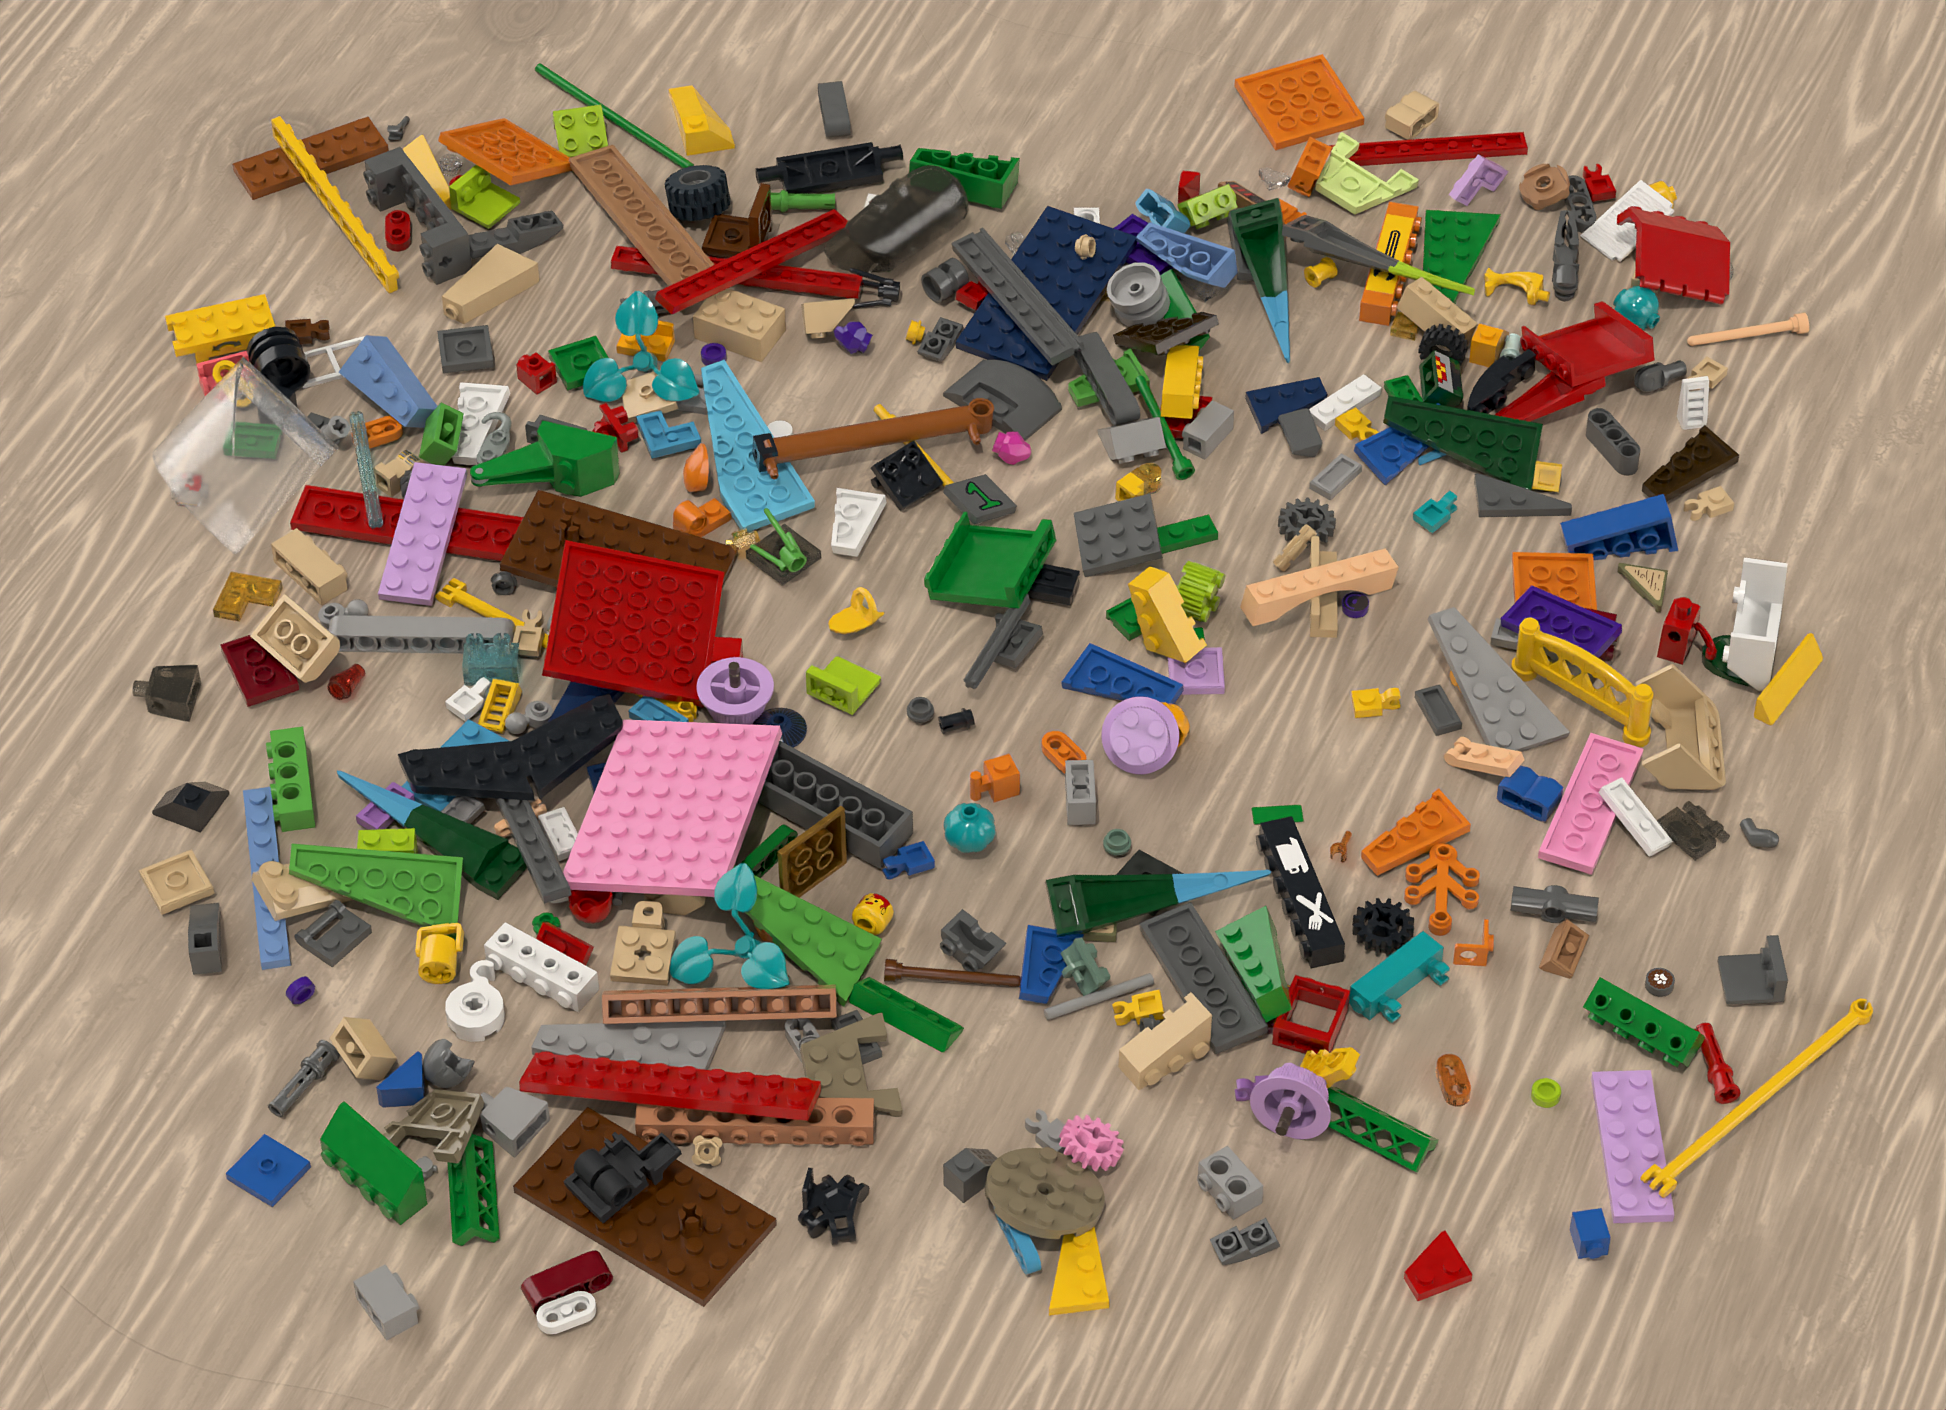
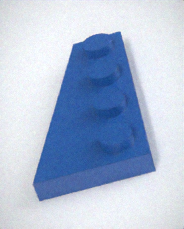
[1354,403,1440,485]
[1061,643,1184,704]

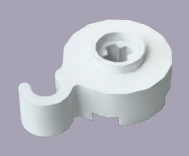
[445,960,505,1042]

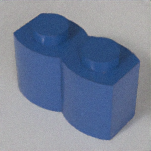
[1497,765,1564,822]

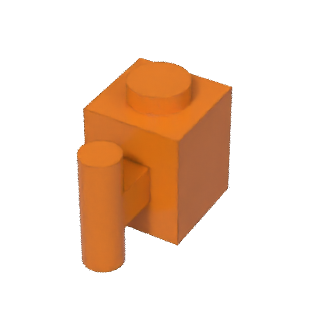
[970,754,1020,803]

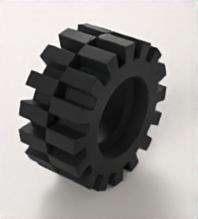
[1418,324,1468,366]

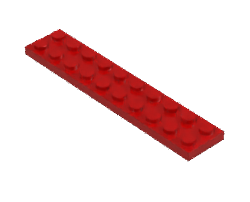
[290,485,524,561]
[519,1051,821,1121]

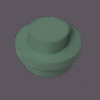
[1103,829,1131,855]

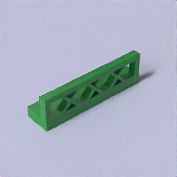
[1327,1087,1439,1172]
[447,1134,500,1246]

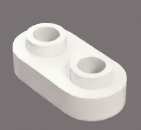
[537,1291,596,1334]

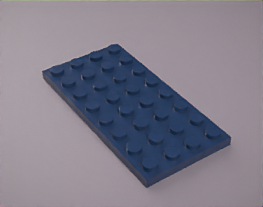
[956,206,1137,381]

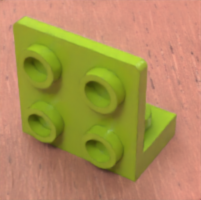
[552,105,608,158]
[449,165,521,229]
[806,656,881,715]

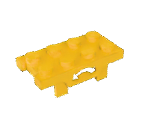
[165,294,275,364]

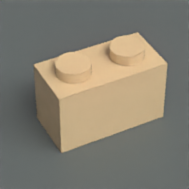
[329,1017,397,1080]

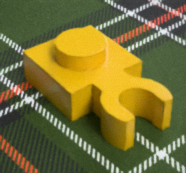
[1335,407,1379,442]
[1112,989,1165,1026]

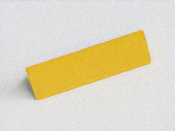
[403,135,452,210]
[1754,633,1823,725]

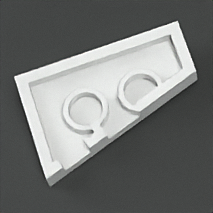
[831,488,887,557]

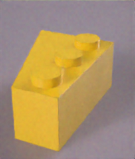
[1128,566,1207,663]

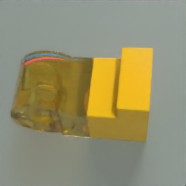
[1115,463,1162,501]

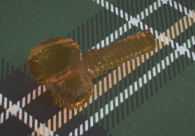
[1330,831,1352,862]

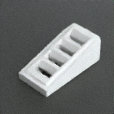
[1677,376,1709,430]

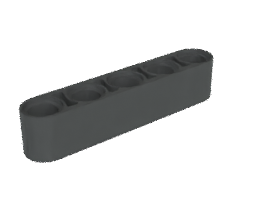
[1074,332,1141,426]

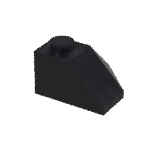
[152,782,230,833]

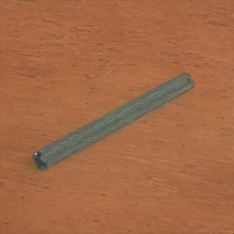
[349,411,383,529]

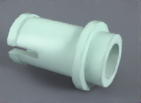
[1500,333,1521,361]

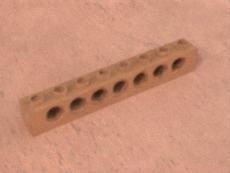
[602,984,837,1024]
[635,1098,874,1146]

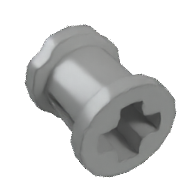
[318,416,350,447]

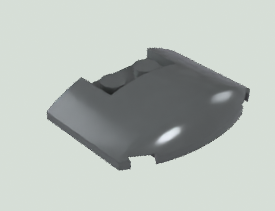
[943,359,1062,441]

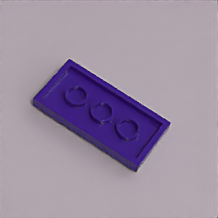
[1500,585,1622,658]

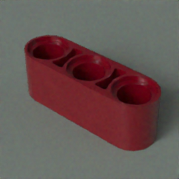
[521,1250,613,1315]

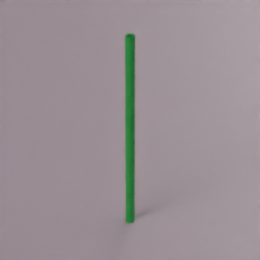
[535,63,694,168]

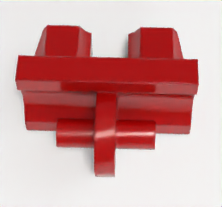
[592,403,639,453]

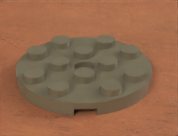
[985,1147,1104,1239]

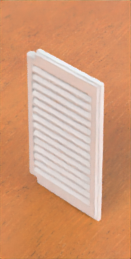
[1580,180,1675,262]

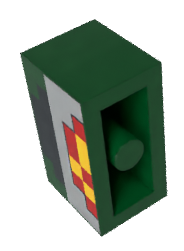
[1419,350,1464,408]

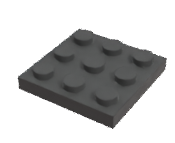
[1073,494,1163,577]

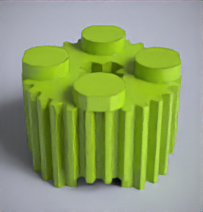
[1176,561,1226,623]

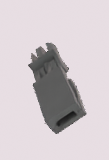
[1552,210,1579,302]

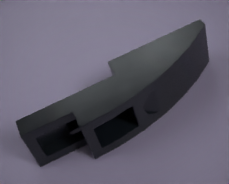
[1467,349,1536,414]

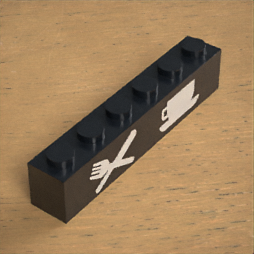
[1256,816,1345,969]

